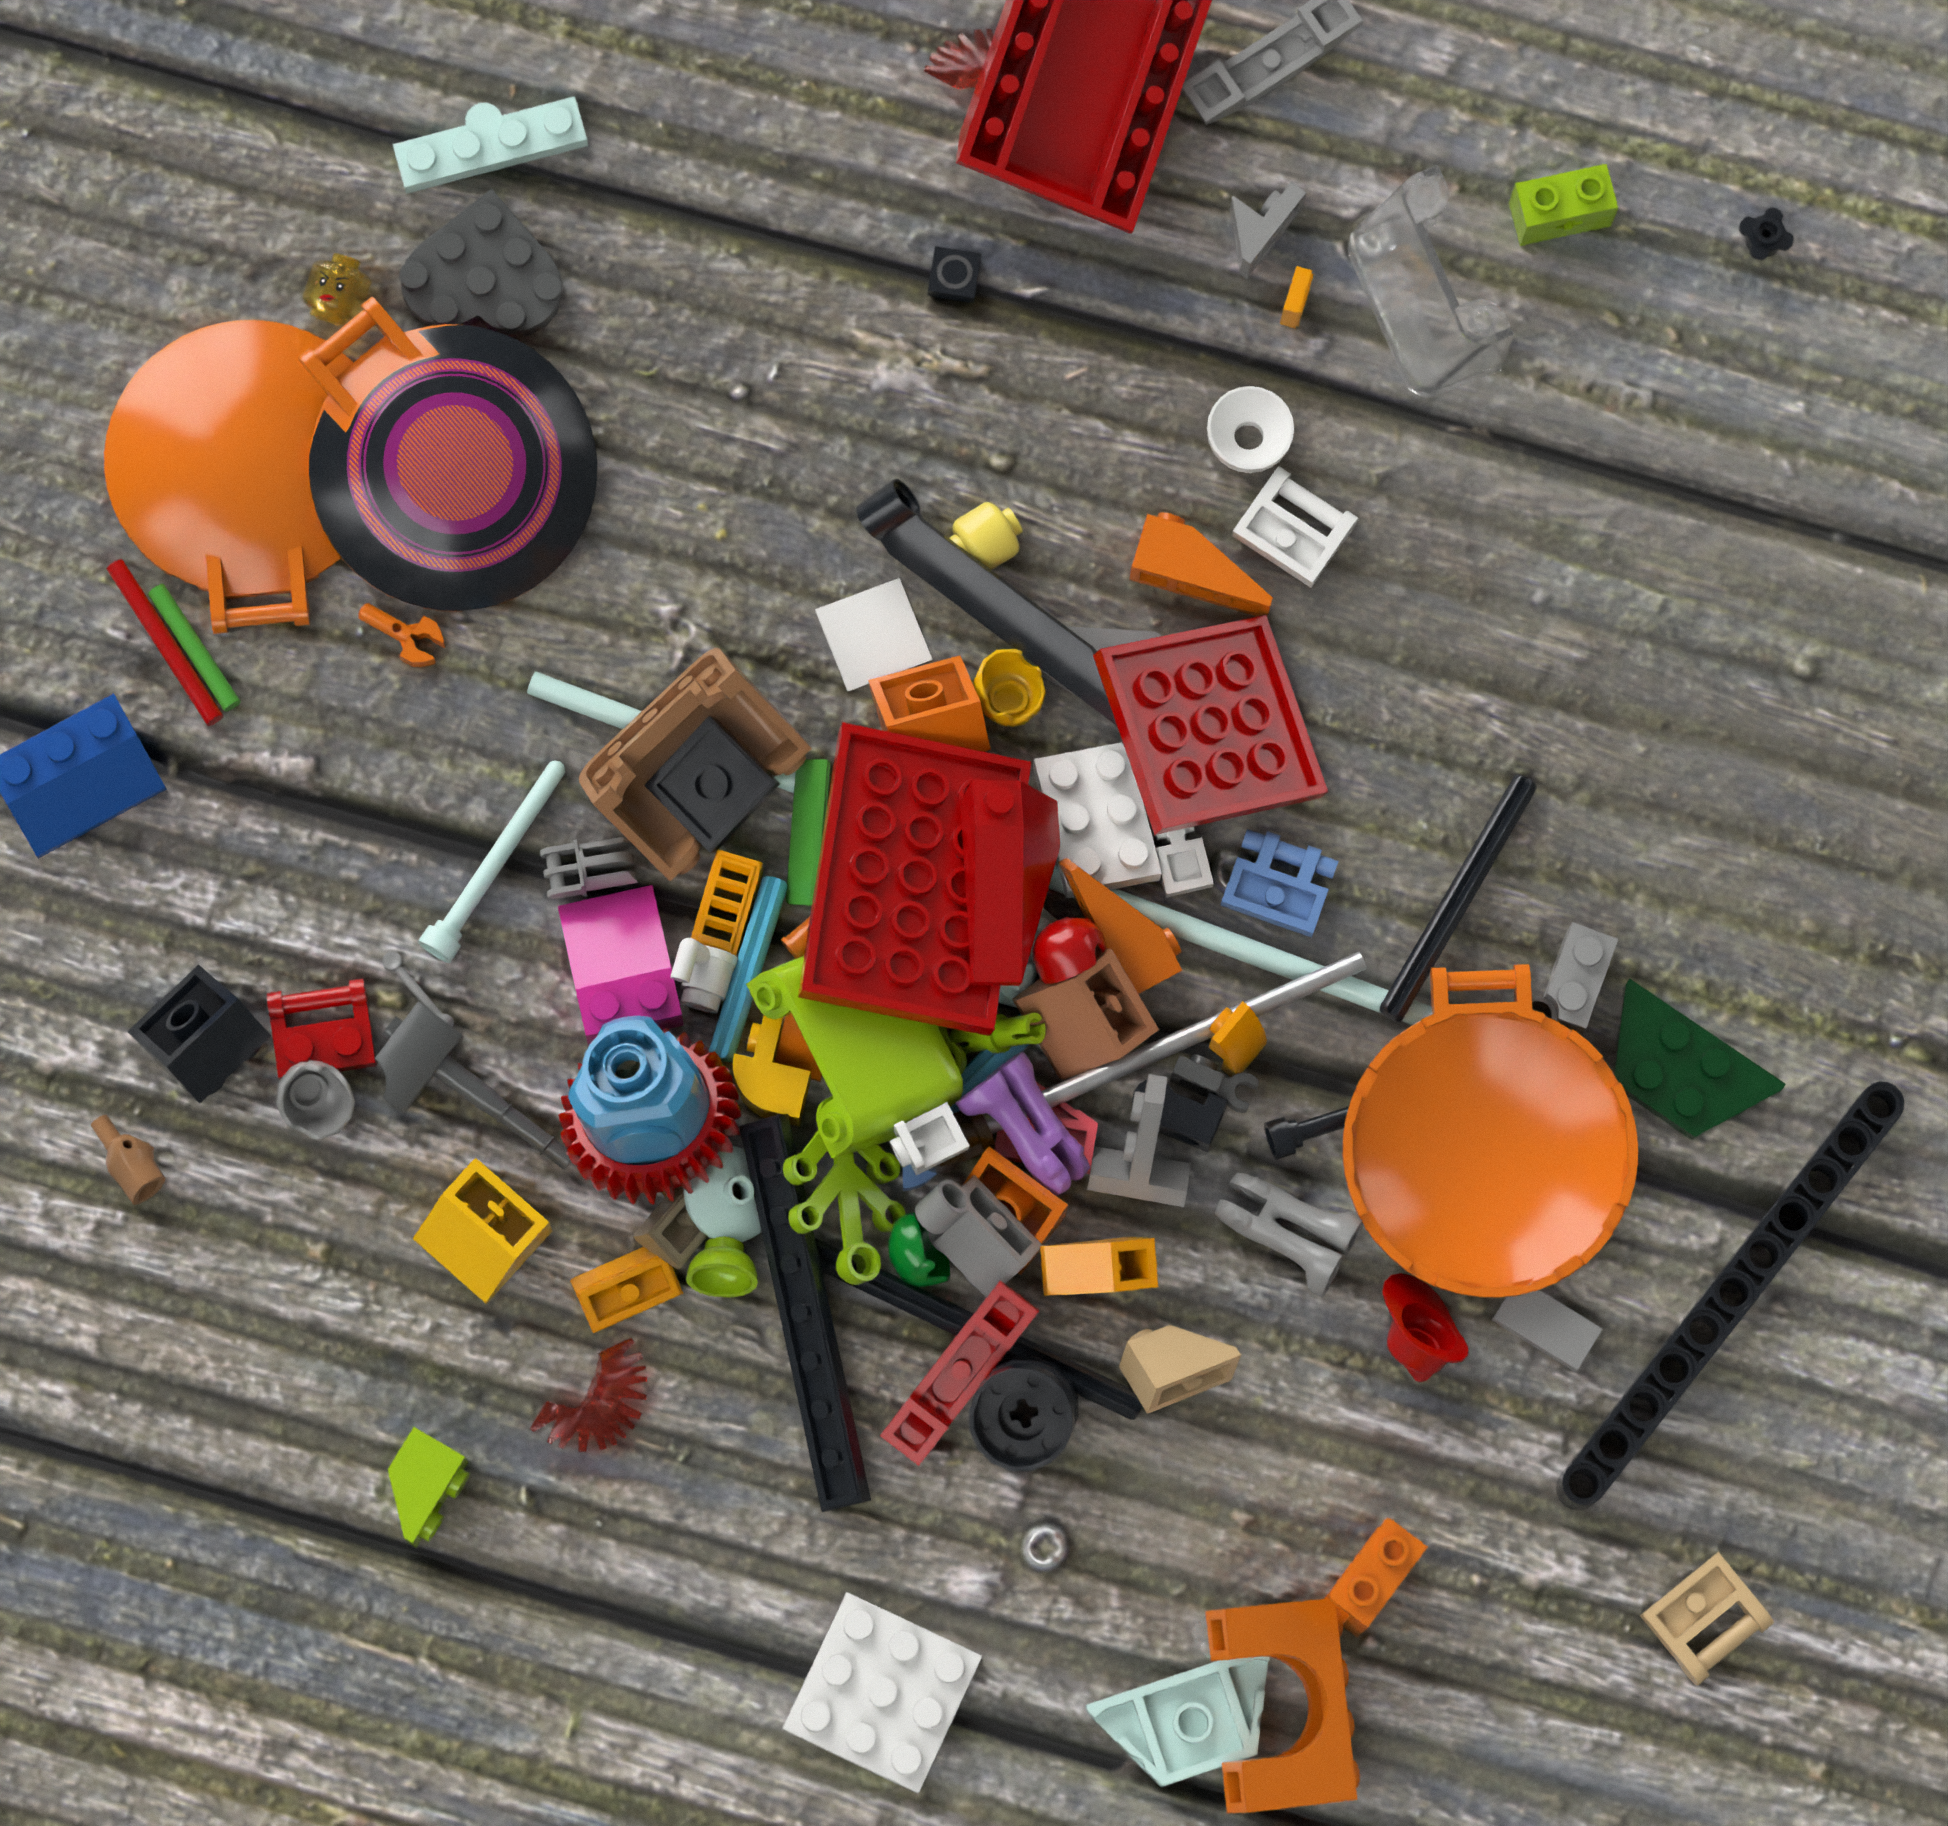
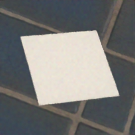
[815,578,933,691]

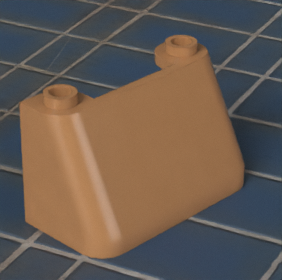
[579,648,812,881]

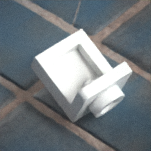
[890,1103,970,1176]

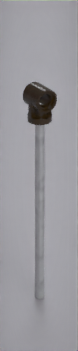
[929,952,1366,1174]

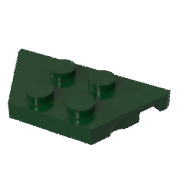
[1613,979,1786,1140]

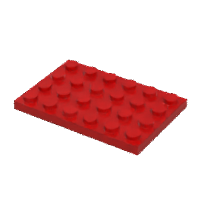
[798,722,1031,1036]

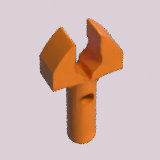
[358,603,445,667]

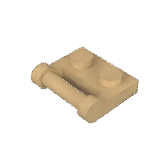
[1640,1552,1774,1686]

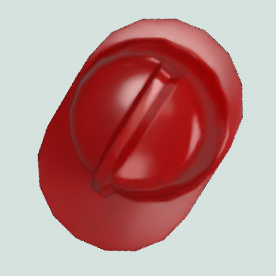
[1382,1273,1468,1382]

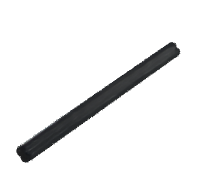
[815,1237,1142,1420]

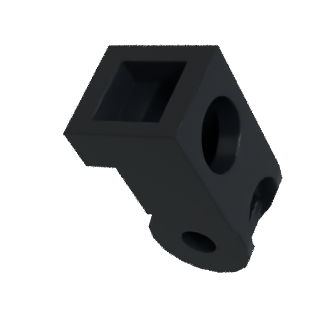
[1132,1080,1228,1153]

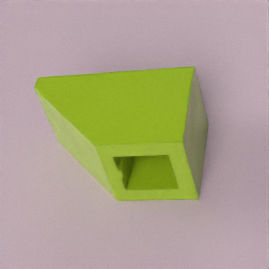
[388,1427,470,1548]

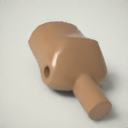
[91,1115,165,1205]

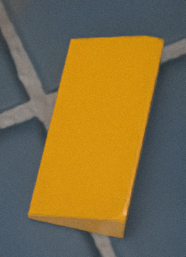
[570,1247,684,1333]

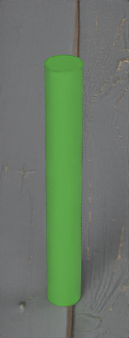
[148,584,241,712]

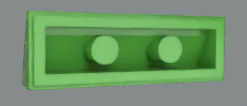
[786,759,833,906]

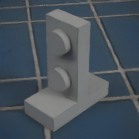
[1087,1074,1191,1207]

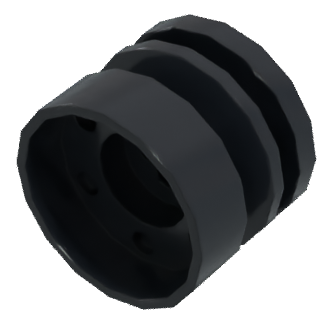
[969,1356,1079,1471]

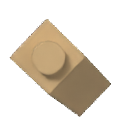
[1119,1325,1241,1414]

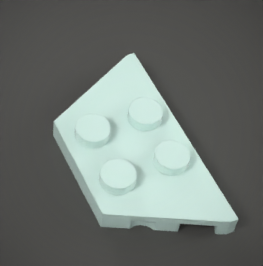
[1085,1656,1270,1787]

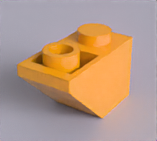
[1040,1237,1158,1295]

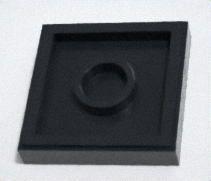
[644,716,780,853]

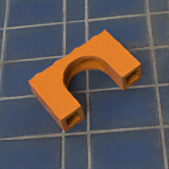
[1205,1598,1360,1813]

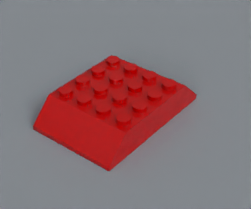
[956,0,1212,234]

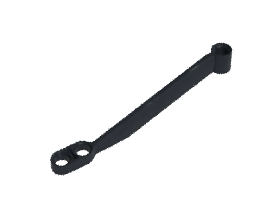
[856,479,1124,746]

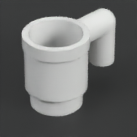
[670,938,738,1013]

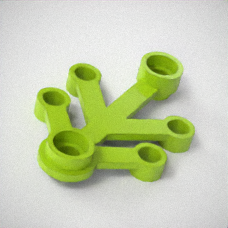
[783,1096,906,1285]

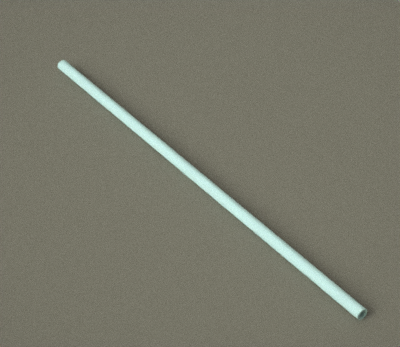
[527,671,1432,1025]

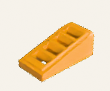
[691,850,764,956]

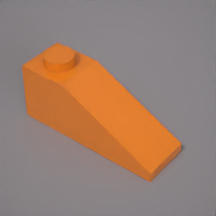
[1129,512,1273,617]
[1058,858,1182,994]

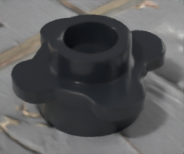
[1739,207,1794,260]

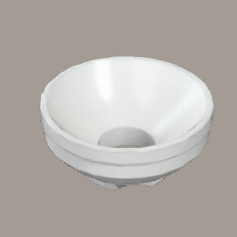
[1207,386,1294,473]

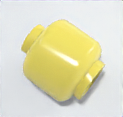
[949,502,1023,570]

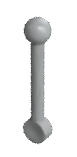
[383,951,454,1027]

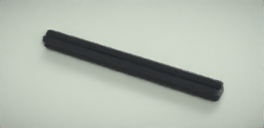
[1380,774,1537,1022]

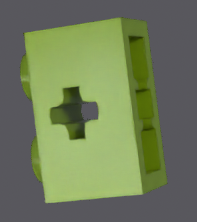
[1509,164,1618,246]

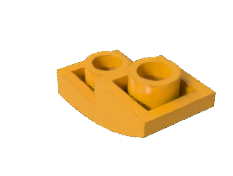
[1209,1001,1267,1077]

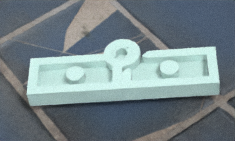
[393,96,588,194]

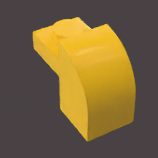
[733,1015,811,1127]

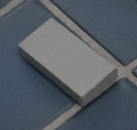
[1491,1290,1603,1373]

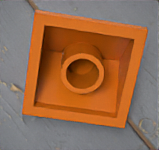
[962,1147,1068,1275]

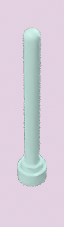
[418,760,565,963]

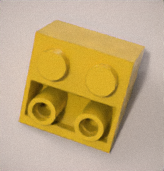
[413,1157,552,1304]

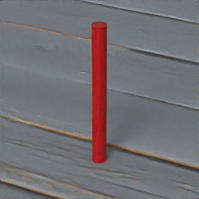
[106,559,224,726]

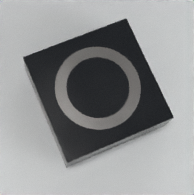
[928,246,982,303]

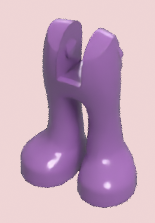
[955,1051,1090,1196]

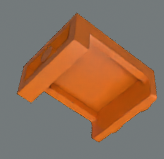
[1324,1518,1428,1638]

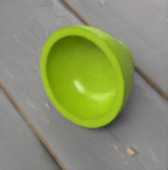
[686,1237,758,1298]

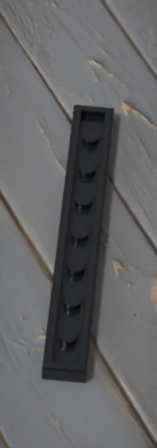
[739,1114,871,1512]

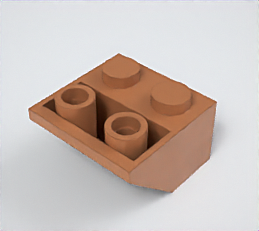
[1012,946,1159,1080]

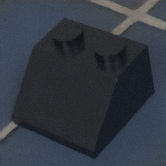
[127,964,271,1104]

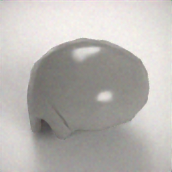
[275,1060,355,1139]

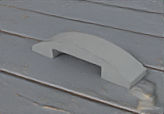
[1182,0,1363,125]

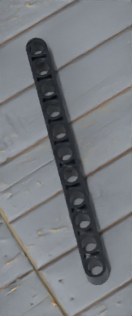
[1556,1081,1904,1511]

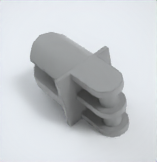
[540,836,638,899]

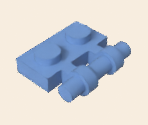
[1220,829,1338,938]

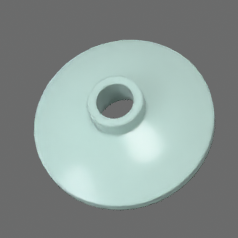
[684,1146,761,1242]

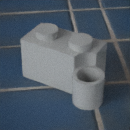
[1532,922,1618,1036]
[915,1175,1043,1297]

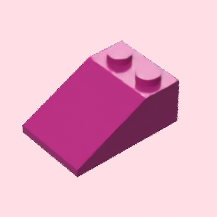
[558,885,684,1046]

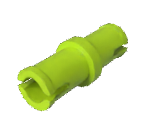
[950,1012,1046,1054]

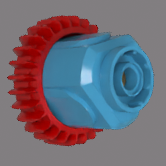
[558,1016,742,1205]

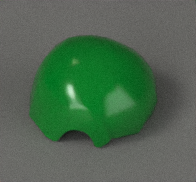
[888,1212,951,1287]

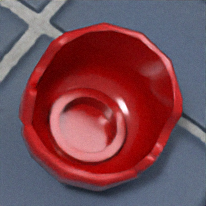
[1032,917,1107,984]

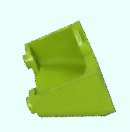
[746,956,963,1159]

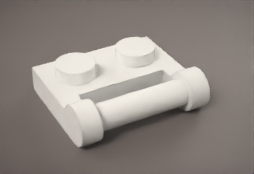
[1232,466,1359,588]

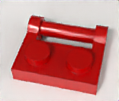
[266,978,377,1080]

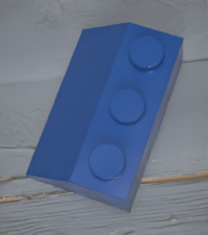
[0,693,167,859]

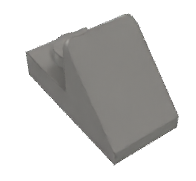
[1229,182,1306,279]

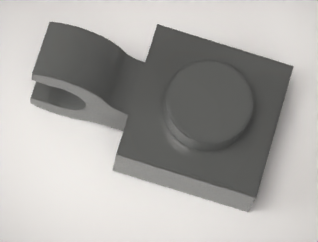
[1169,1054,1260,1113]

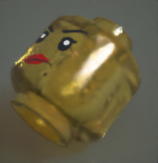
[302,253,371,327]

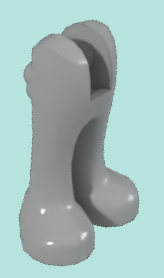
[1214,1172,1363,1298]

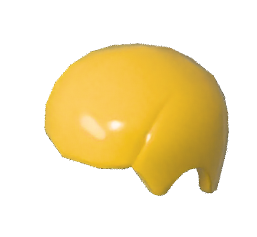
[973,649,1046,727]

